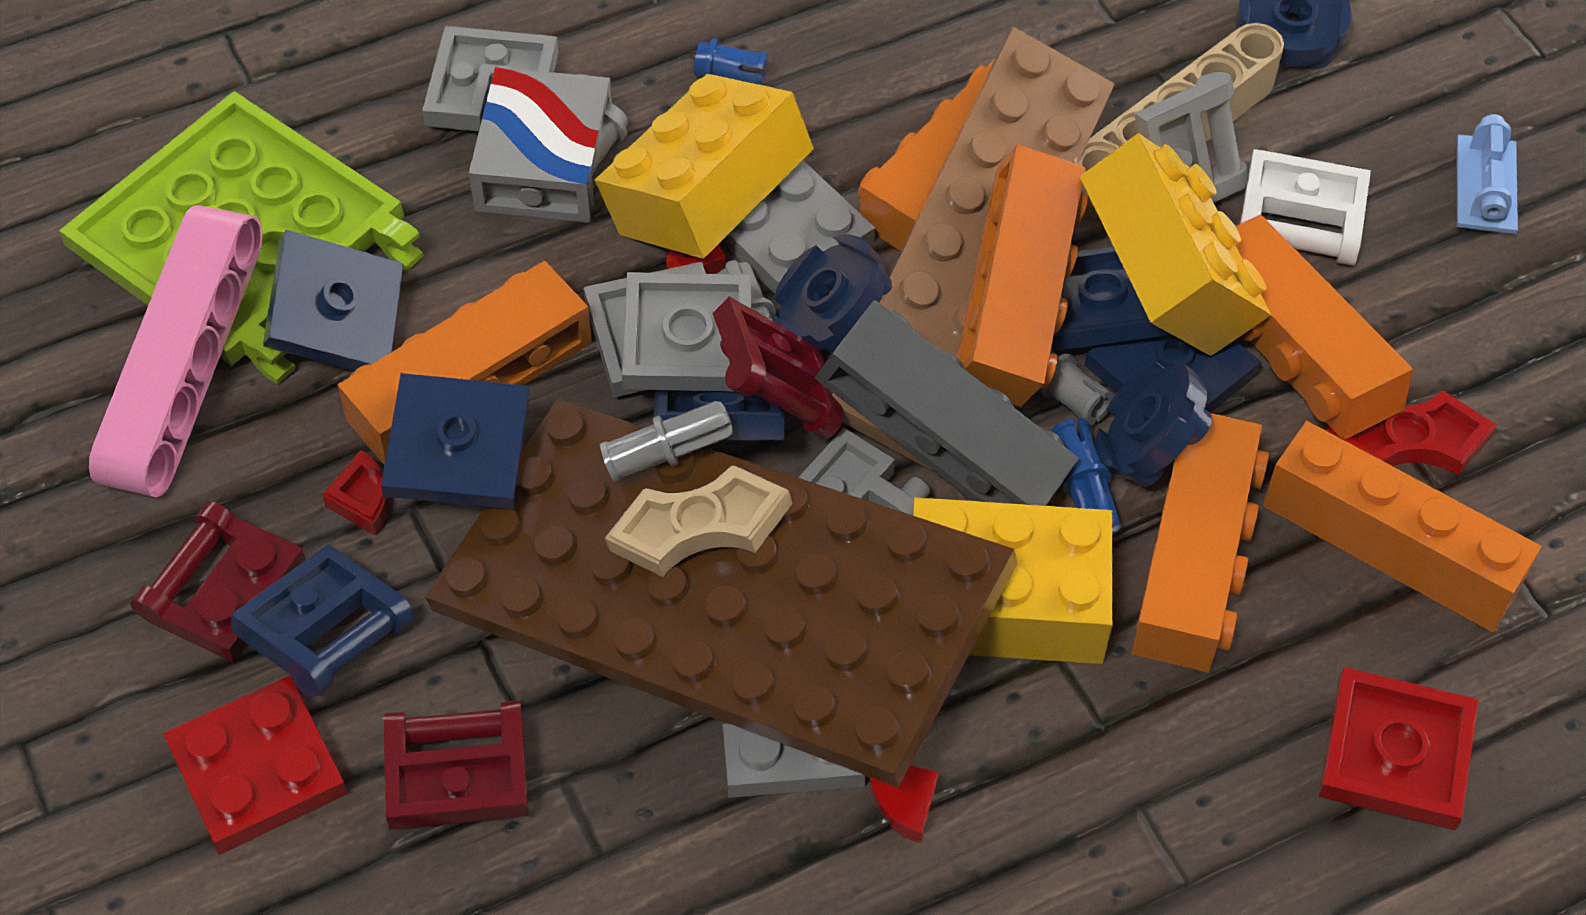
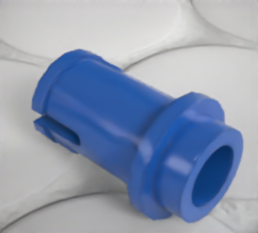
[694,38,768,85]

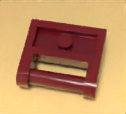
[712,296,844,439]
[130,501,306,663]
[383,700,529,830]

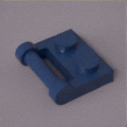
[231,544,414,698]

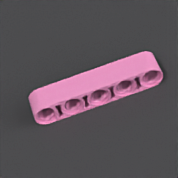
[89,205,262,498]

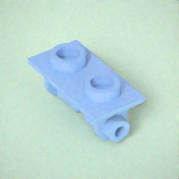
[1457,115,1518,234]

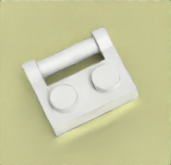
[1239,149,1371,266]

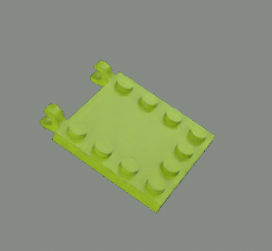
[59,91,424,384]

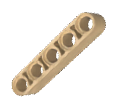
[1074,23,1284,218]

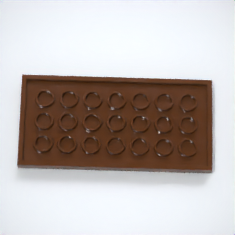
[425,399,1017,788]

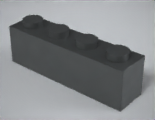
[814,300,1079,506]

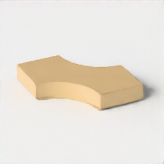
[605,465,793,577]

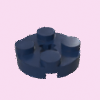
[1236,0,1352,69]
[773,234,892,354]
[1095,359,1212,487]

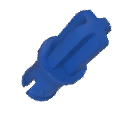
[1051,418,1121,537]

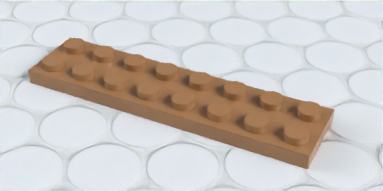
[832,27,1114,471]

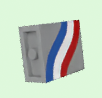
[469,67,612,223]

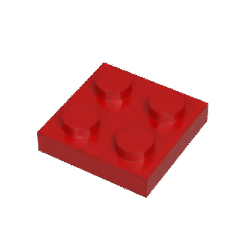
[1318,667,1479,831]
[163,675,348,855]

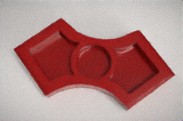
[1326,391,1497,476]

